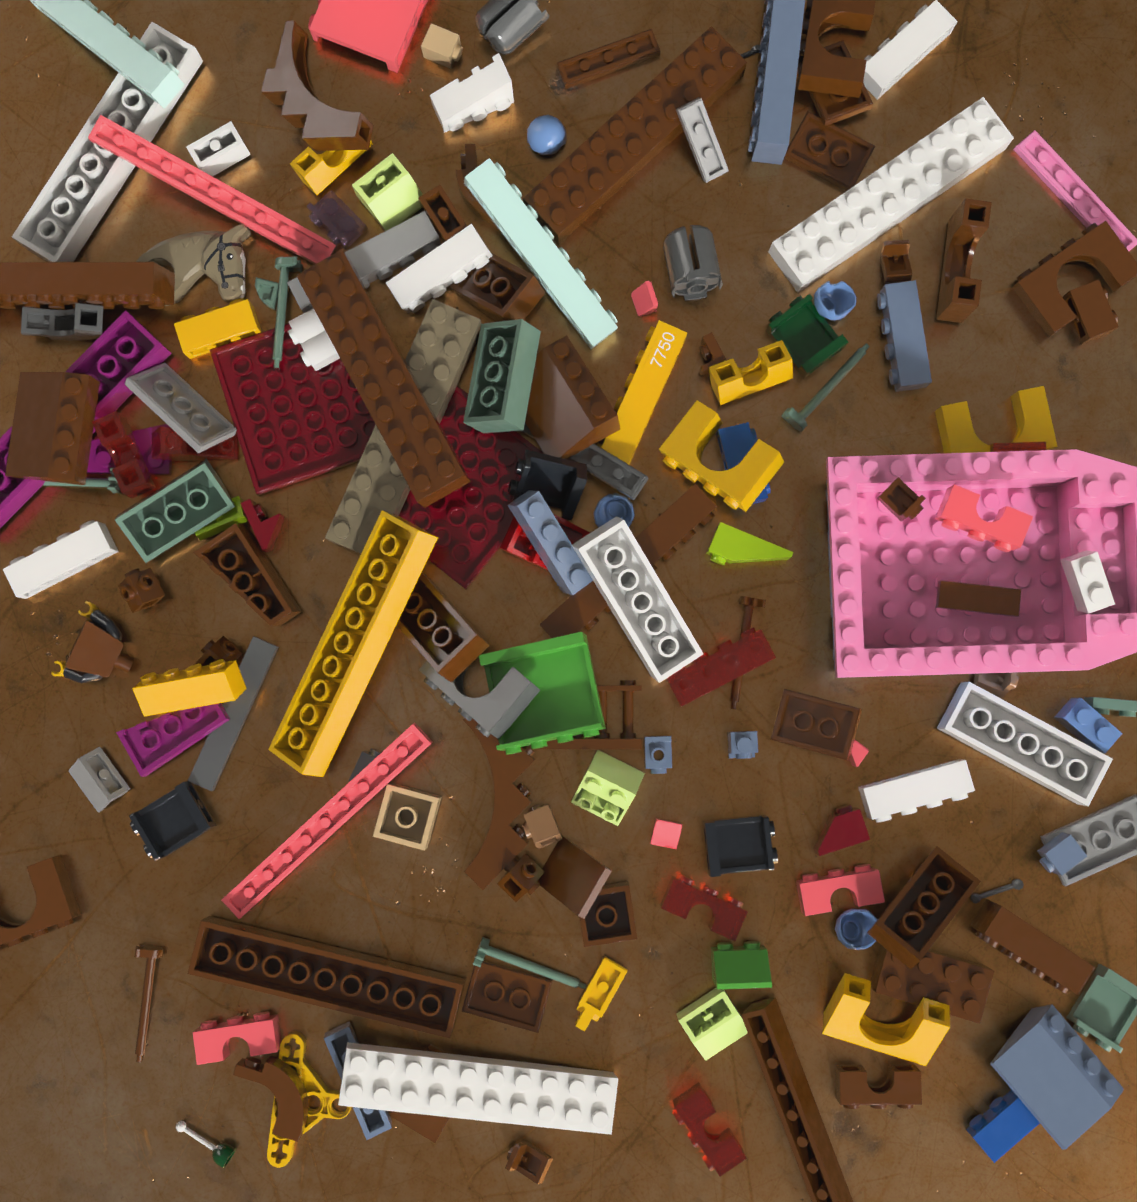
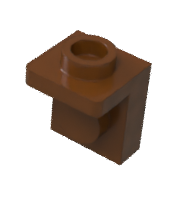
[699,332,726,377]

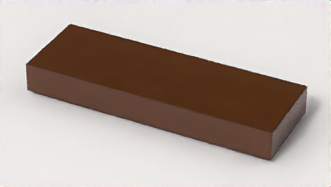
[936,581,1021,617]

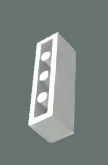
[863,0,957,100]
[386,224,493,313]
[3,520,119,599]
[858,759,975,823]

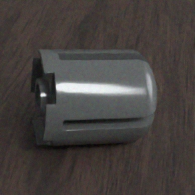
[475,0,549,55]
[663,225,723,300]

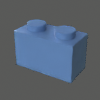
[1054,698,1123,754]

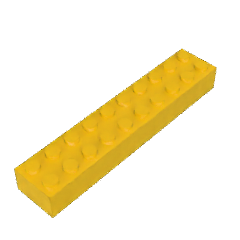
[268,510,438,777]

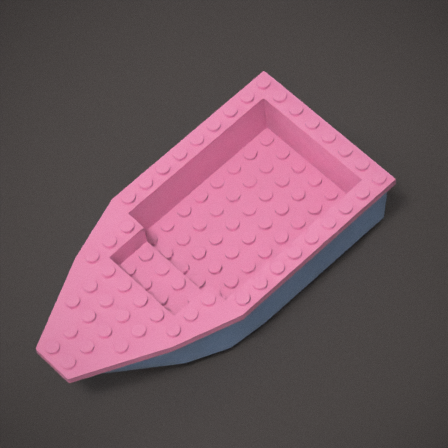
[826,449,1137,678]

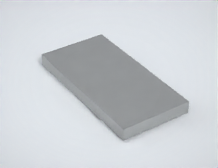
[125,362,237,453]
[1040,794,1137,886]

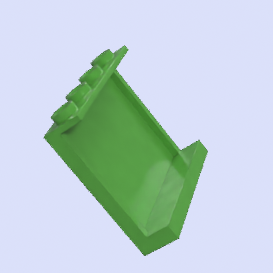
[479,632,606,755]

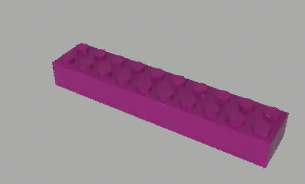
[0,310,171,528]

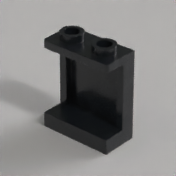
[508,449,587,521]
[129,781,217,861]
[703,815,778,877]

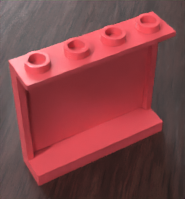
[308,0,428,73]

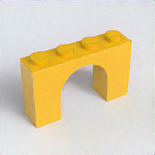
[935,386,1058,453]
[659,400,784,512]
[822,973,950,1066]

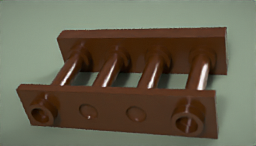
[537,680,642,749]

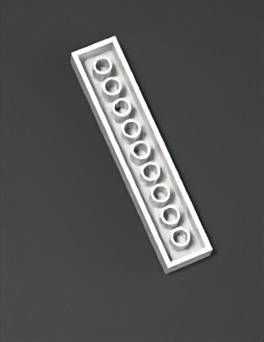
[12,22,203,262]
[768,97,1014,293]
[338,1042,618,1135]

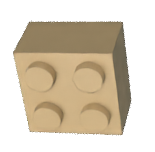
[373,783,442,851]

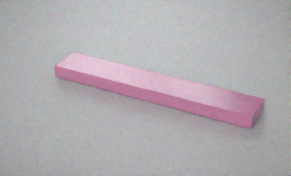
[1013,130,1137,251]

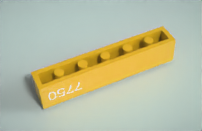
[597,320,687,465]

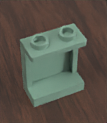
[1066,964,1137,1053]

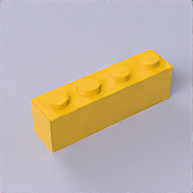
[132,659,247,716]

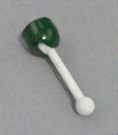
[176,1121,236,1168]

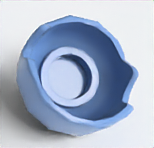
[527,115,567,155]
[814,281,857,321]
[594,493,635,527]
[835,909,877,950]

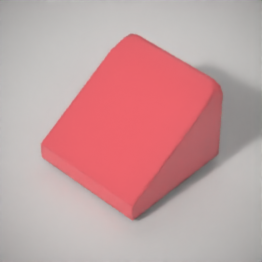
[631,281,658,317]
[849,739,869,767]
[650,818,682,849]

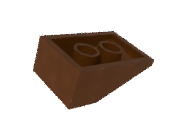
[449,253,545,322]

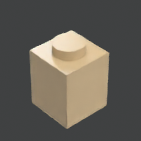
[421,23,463,69]

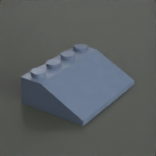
[990,1004,1124,1150]

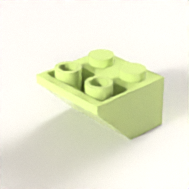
[352,153,423,231]
[571,750,645,826]
[676,988,748,1060]

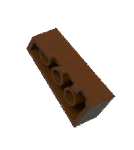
[193,523,302,626]

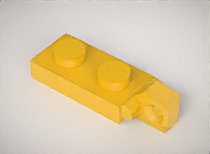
[575,955,628,1032]

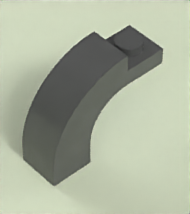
[21,303,103,341]

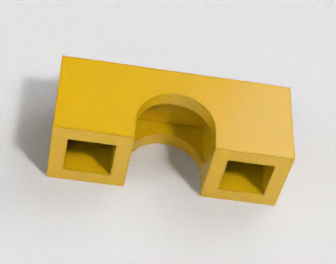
[290,141,373,195]
[709,340,793,405]

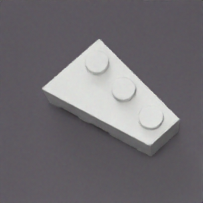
[430,53,514,133]

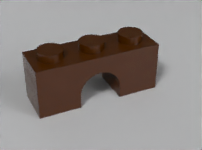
[835,1065,922,1109]

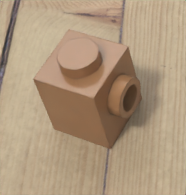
[522,804,563,849]

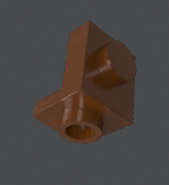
[880,240,913,283]
[877,477,926,521]
[505,1142,553,1184]

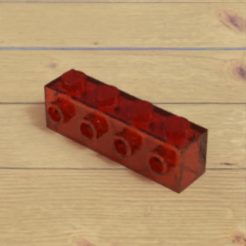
[666,627,776,707]

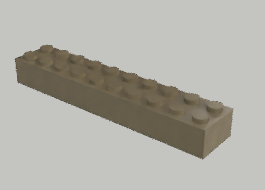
[325,299,482,555]

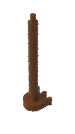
[730,596,766,709]
[134,944,164,1062]

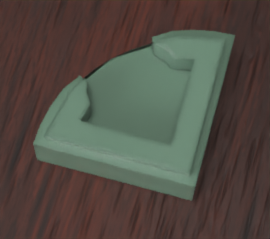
[255,277,279,310]

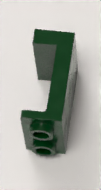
[766,294,849,379]

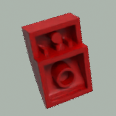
[500,514,590,572]

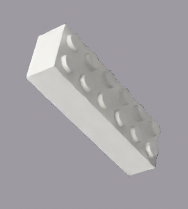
[572,516,703,683]
[937,682,1113,807]

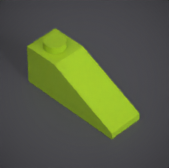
[706,522,793,565]

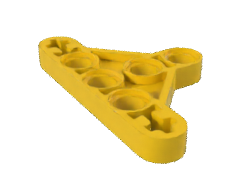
[267,1031,352,1168]

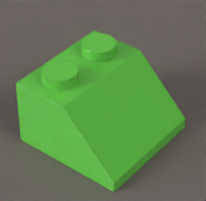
[711,941,772,989]

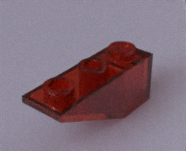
[152,427,238,461]

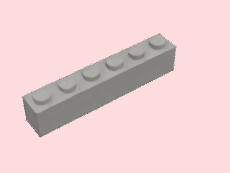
[287,211,441,313]

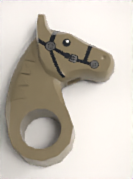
[136,224,251,306]

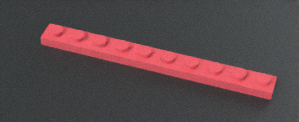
[88,115,336,264]
[221,722,433,919]

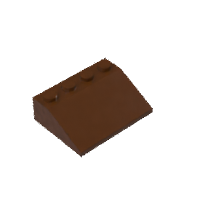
[525,335,620,459]
[5,372,100,485]

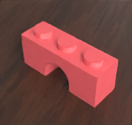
[935,484,1033,552]
[796,864,885,916]
[192,1011,282,1065]

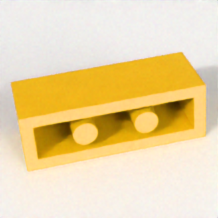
[174,299,262,359]

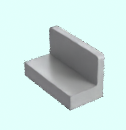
[69,747,130,812]

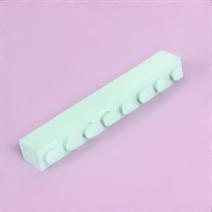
[29,0,185,109]
[464,158,618,349]

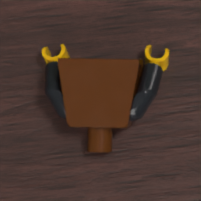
[51,601,134,683]

